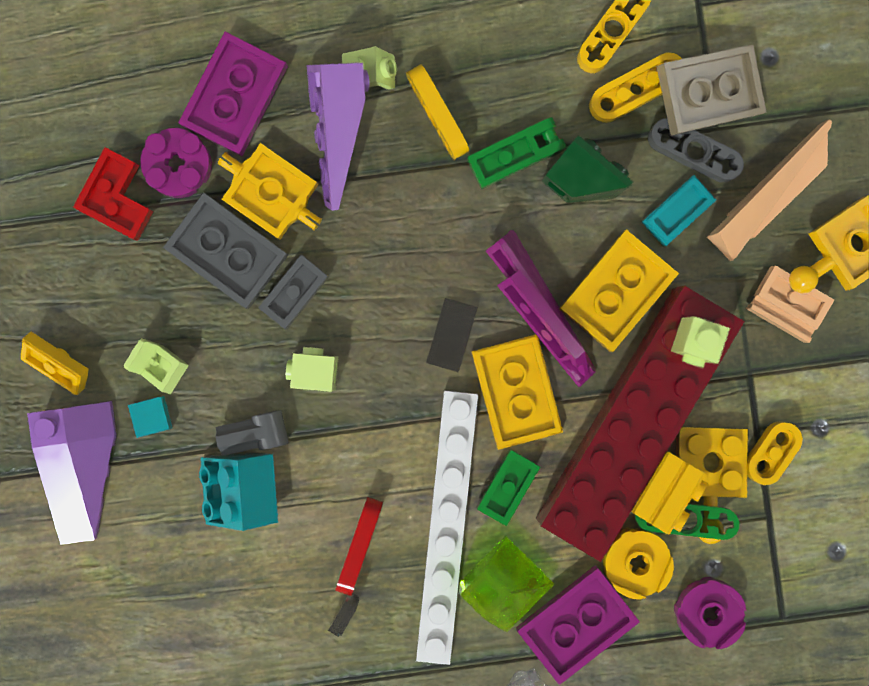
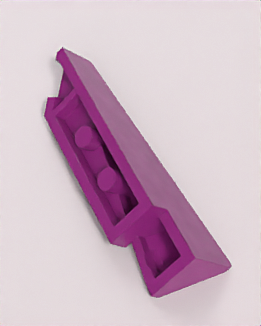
[486,230,596,387]

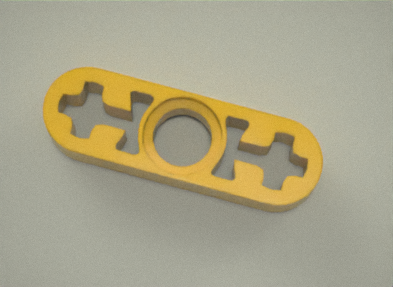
[577,0,651,73]
[406,64,469,160]

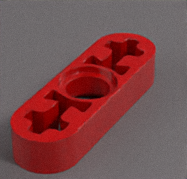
[335,496,383,596]

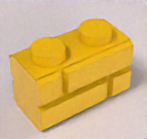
[632,451,708,535]

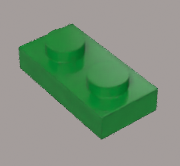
[476,449,540,526]

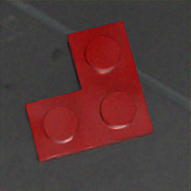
[73,147,154,241]

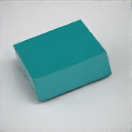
[128,396,173,438]

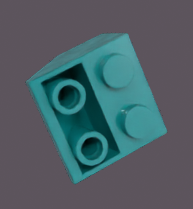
[199,453,278,531]

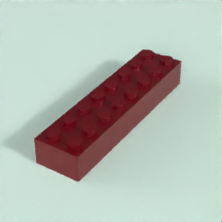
[536,286,745,562]

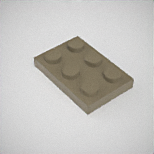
[657,44,767,136]

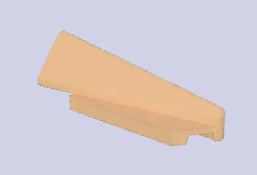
[707,119,832,261]

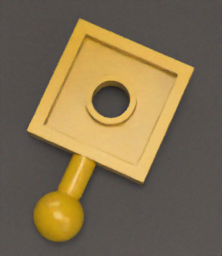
[789,195,869,293]
[676,427,748,544]

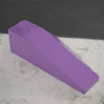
[307,63,369,210]
[27,401,117,544]

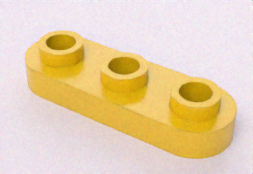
[589,53,682,123]

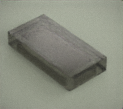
[426,298,478,372]

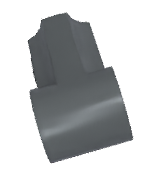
[216,410,289,456]

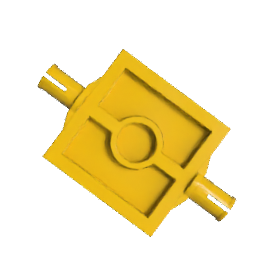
[218,143,322,240]

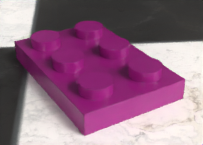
[178,31,288,157]
[516,565,640,685]

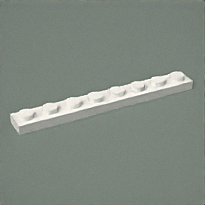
[416,390,478,665]

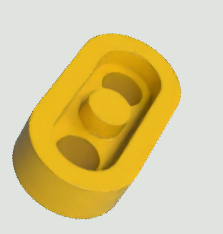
[747,421,803,485]

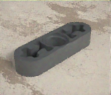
[648,118,744,182]

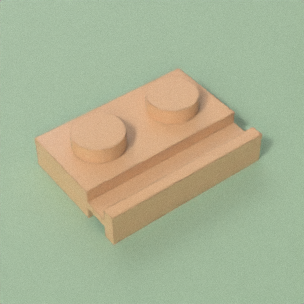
[746,265,834,343]

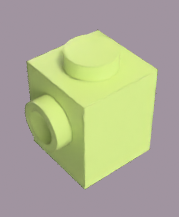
[671,317,730,368]
[286,347,338,392]

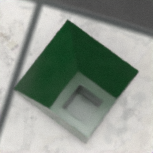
[541,135,633,203]

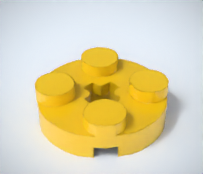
[603,528,674,599]

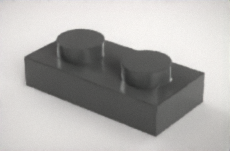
[258,255,329,329]

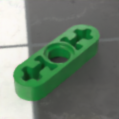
[635,504,740,540]

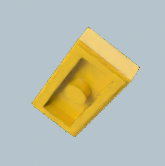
[21,331,89,395]

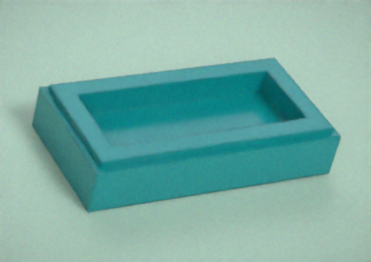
[641,175,717,247]

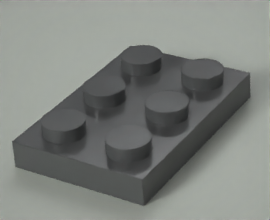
[163,193,288,309]

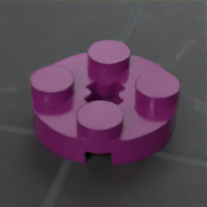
[141,128,212,198]
[674,576,747,649]

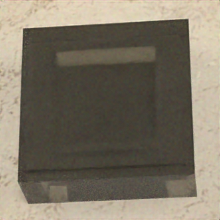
[328,593,359,637]

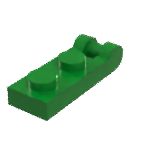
[467,117,567,190]

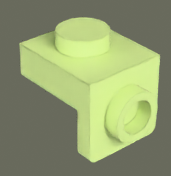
[342,46,397,90]
[124,338,189,394]

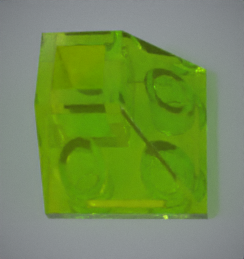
[458,535,555,632]

